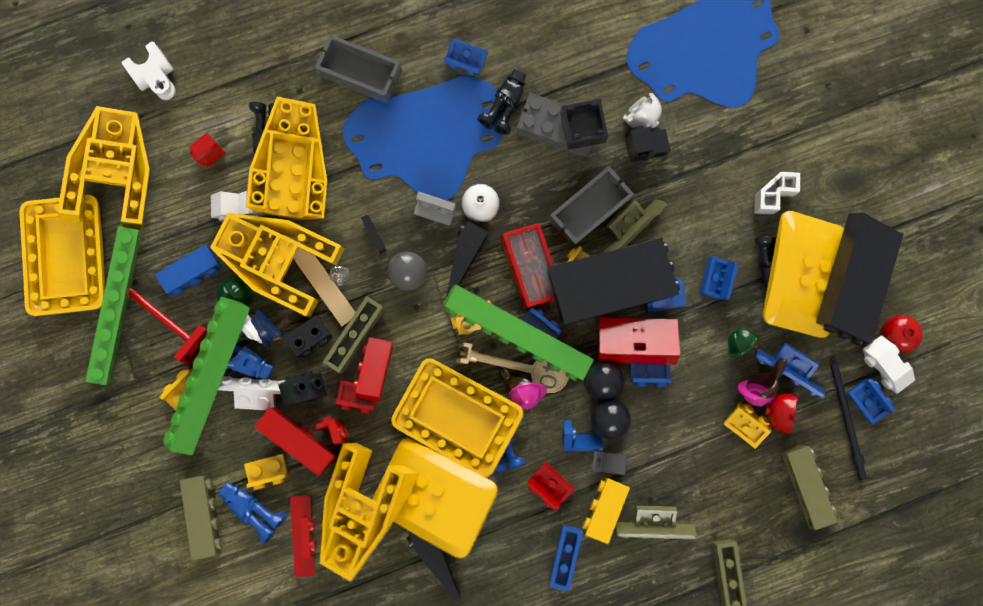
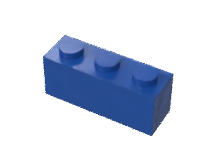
[155,244,222,297]
[548,524,583,592]

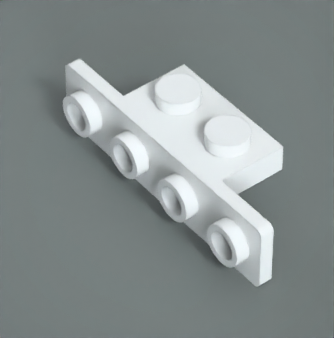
[218,376,285,410]

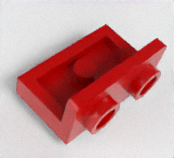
[335,381,377,414]
[315,417,350,446]
[526,462,575,511]

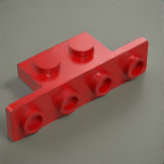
[290,495,316,577]

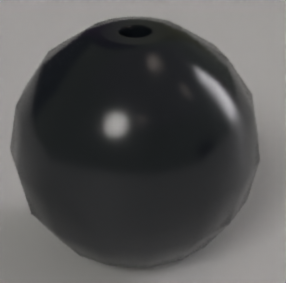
[584,361,624,401]
[591,399,631,440]

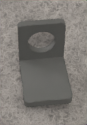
[592,451,627,475]

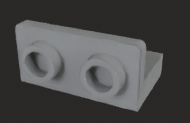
[414,191,456,226]

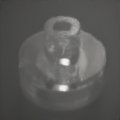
[330,266,349,286]

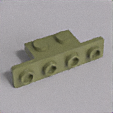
[603,199,667,252]
[615,506,697,540]

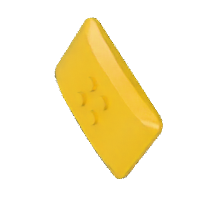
[20,195,105,316]
[763,211,844,338]
[391,358,524,478]
[372,438,498,558]

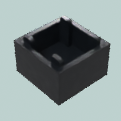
[560,99,608,150]

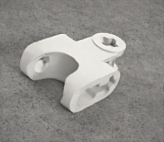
[122,41,176,100]

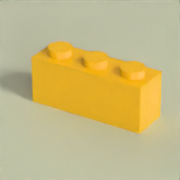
[582,477,630,544]

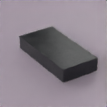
[361,215,386,255]

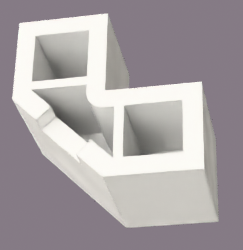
[754,172,800,215]
[211,191,265,222]
[863,336,915,394]

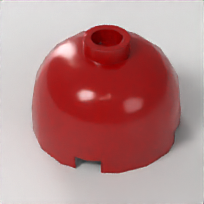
[880,315,923,354]
[766,394,798,434]

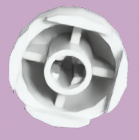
[623,93,662,129]
[462,184,499,223]

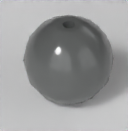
[387,251,428,291]

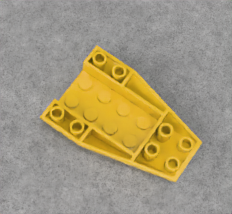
[245,97,327,220]

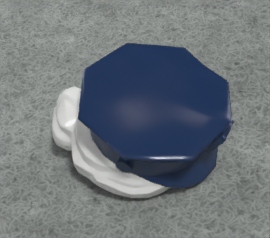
[242,309,284,348]

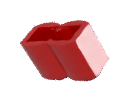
[189,132,225,168]

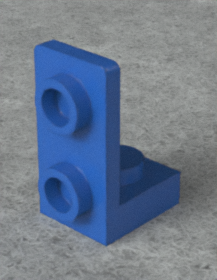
[562,420,603,451]

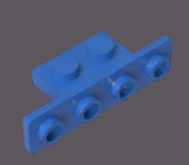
[755,342,825,398]

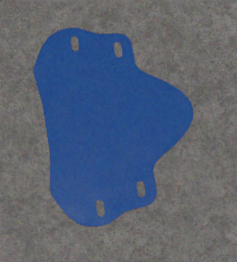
[626,0,780,107]
[343,76,501,200]

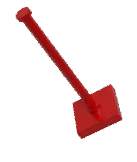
[129,288,208,366]

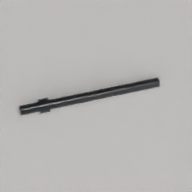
[830,363,867,480]

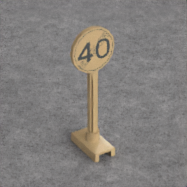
[455,342,569,393]

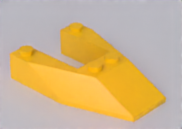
[57,106,150,231]
[210,213,345,318]
[320,443,418,581]

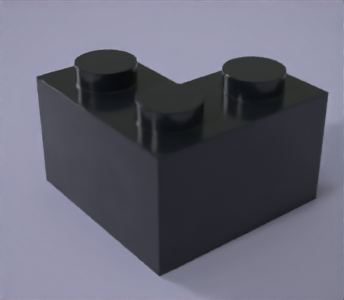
[626,126,671,163]

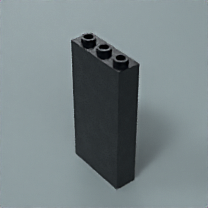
[816,213,904,346]
[547,238,680,327]

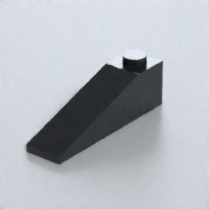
[446,221,488,298]
[407,531,461,602]

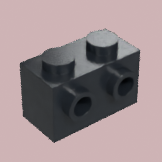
[283,315,332,358]
[278,371,327,408]

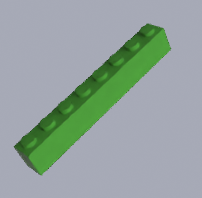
[85,226,143,385]
[443,285,594,381]
[164,297,250,455]

